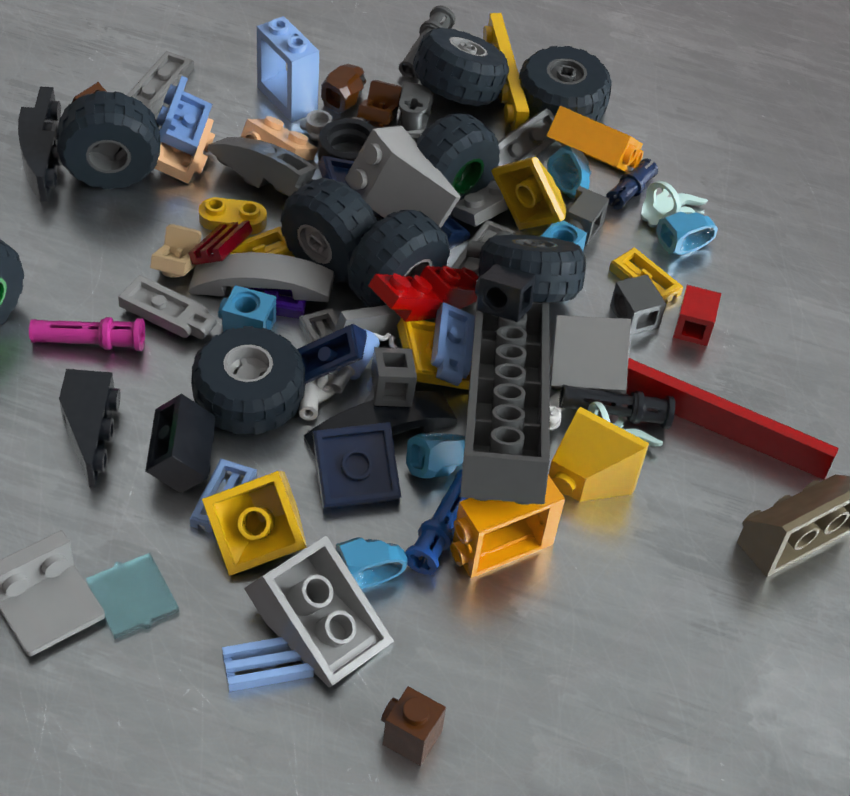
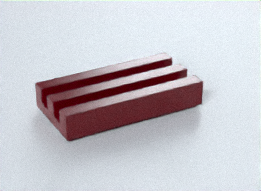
[188,220,253,265]

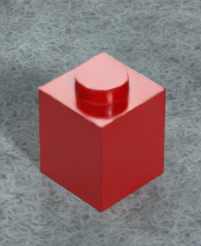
[673,285,721,346]

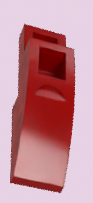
[368,266,479,322]

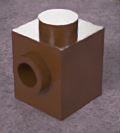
[381,686,446,766]

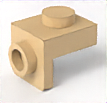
[150,224,202,278]

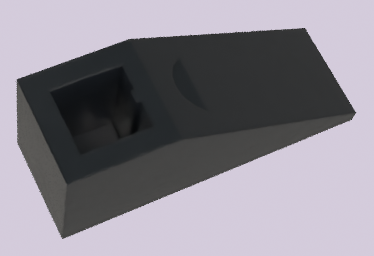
[59,369,121,488]

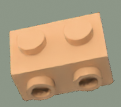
[241,116,318,160]
[154,118,215,184]

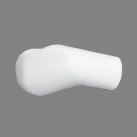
[299,373,336,421]

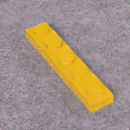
[483,13,530,131]

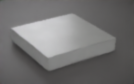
[551,315,631,394]

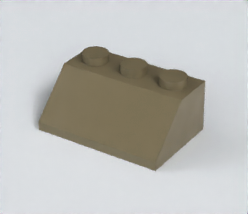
[737,474,850,577]

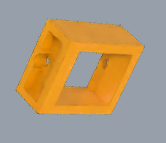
[547,106,644,172]
[450,475,565,578]

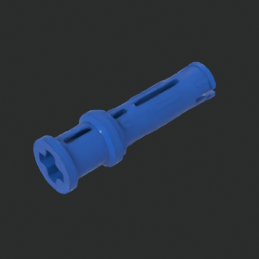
[405,469,468,575]

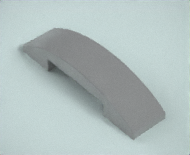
[189,252,335,302]

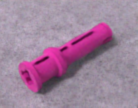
[29,317,145,351]

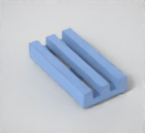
[190,458,257,533]
[222,637,314,692]

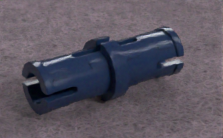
[606,158,658,210]

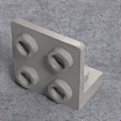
[0,530,105,656]

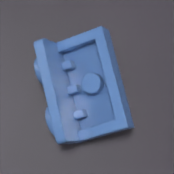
[156,76,213,156]

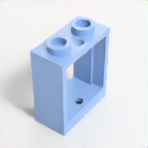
[256,16,319,123]

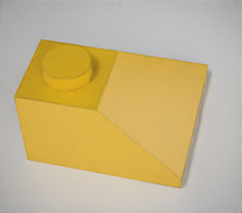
[491,156,567,230]
[548,407,649,502]
[202,471,307,576]

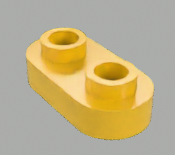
[199,197,267,235]

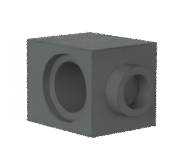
[610,275,666,335]

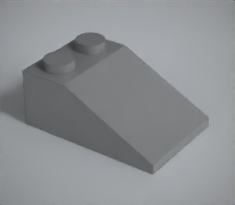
[344,126,461,228]
[244,535,394,687]

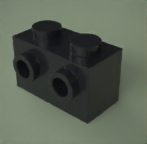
[145,393,216,493]

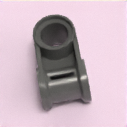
[397,82,435,131]

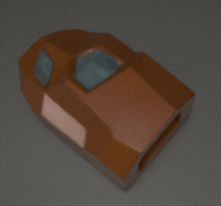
[321,64,366,114]

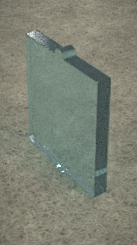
[86,553,179,639]

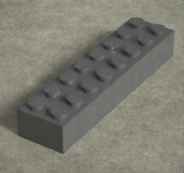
[460,296,550,505]

